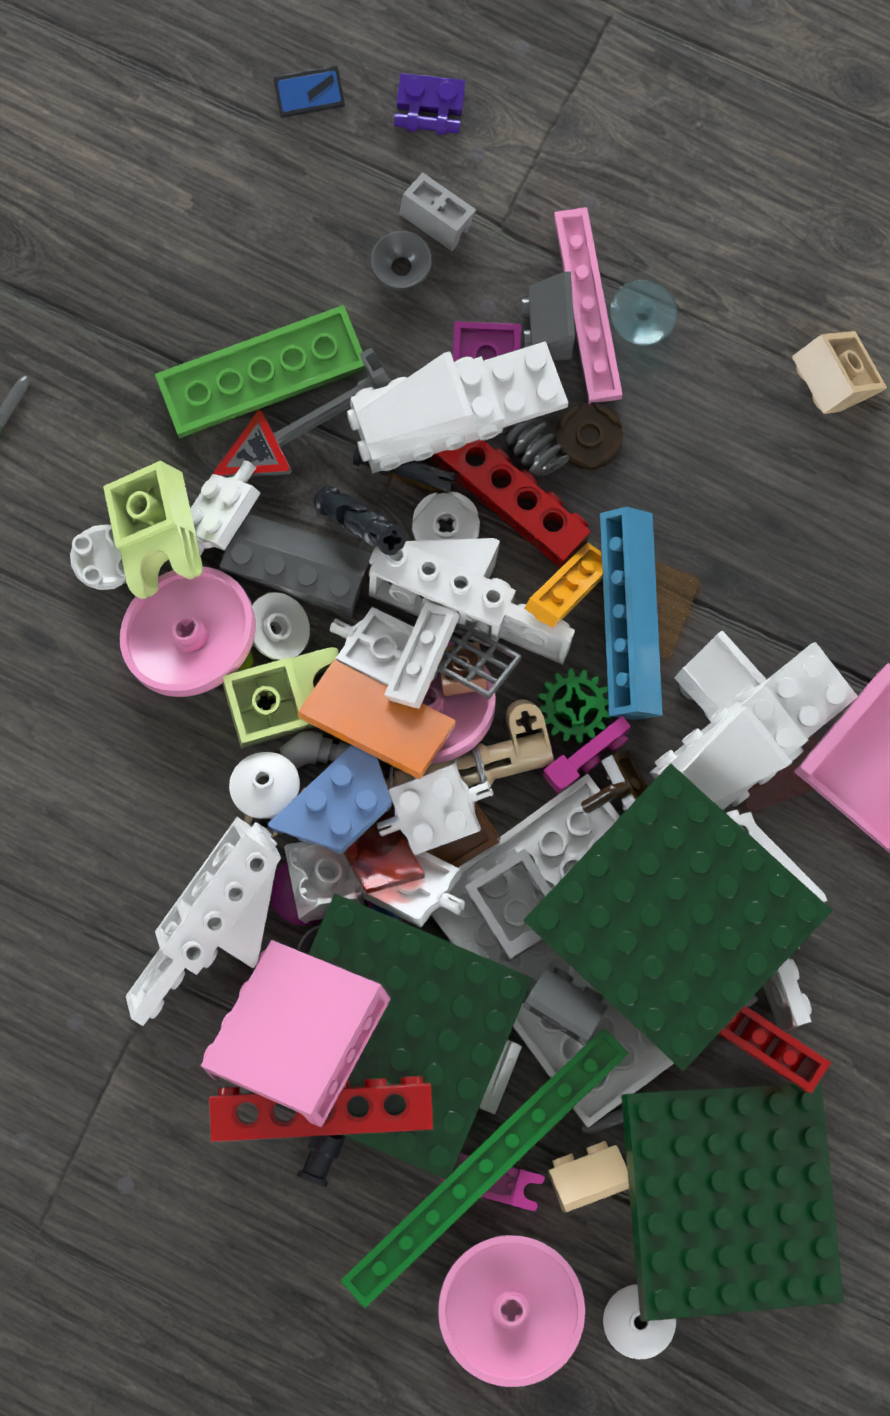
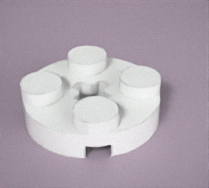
[412,492,480,541]

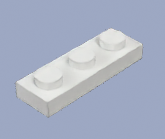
[384,602,460,709]

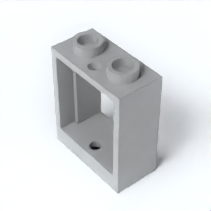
[464,848,551,962]

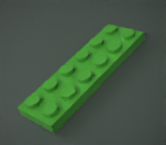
[155,305,366,438]

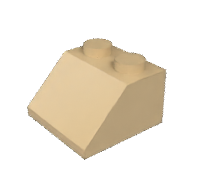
[792,331,887,414]
[547,1141,629,1212]

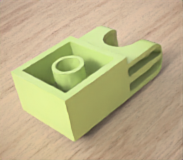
[103,461,203,599]
[222,647,339,748]

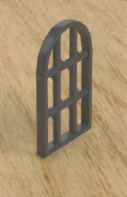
[437,624,521,699]

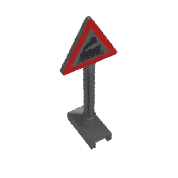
[214,347,392,478]

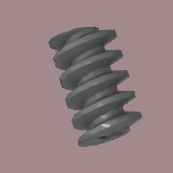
[500,417,569,478]

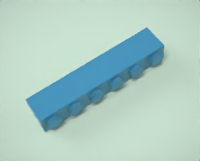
[600,506,663,720]

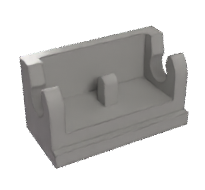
[399,172,476,251]

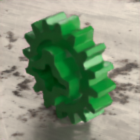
[538,669,611,745]

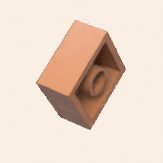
[439,642,487,696]

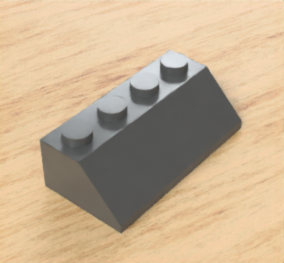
[220,513,372,618]

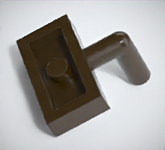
[581,750,648,814]

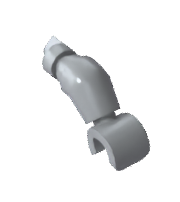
[279,731,351,769]

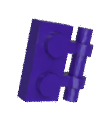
[394,73,465,135]

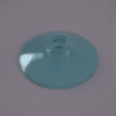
[610,280,677,345]

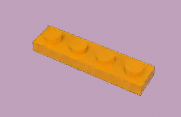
[524,542,603,628]

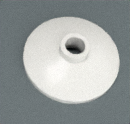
[252,593,310,660]
[229,752,300,819]
[603,1284,676,1359]

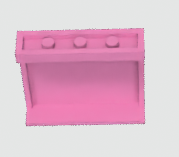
[794,663,890,853]
[201,940,391,1127]

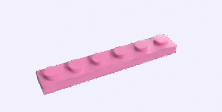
[554,207,623,404]

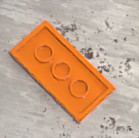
[298,660,456,780]

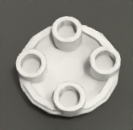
[70,525,126,590]

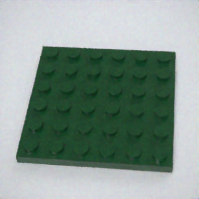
[523,763,833,1071]
[249,893,533,1179]
[621,1082,844,1321]

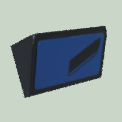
[274,66,345,118]

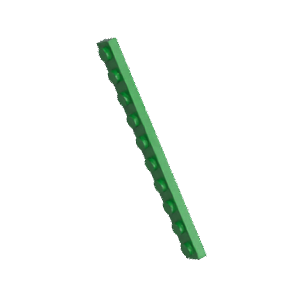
[340,1028,629,1308]

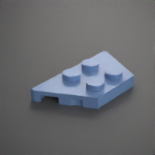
[267,745,392,854]

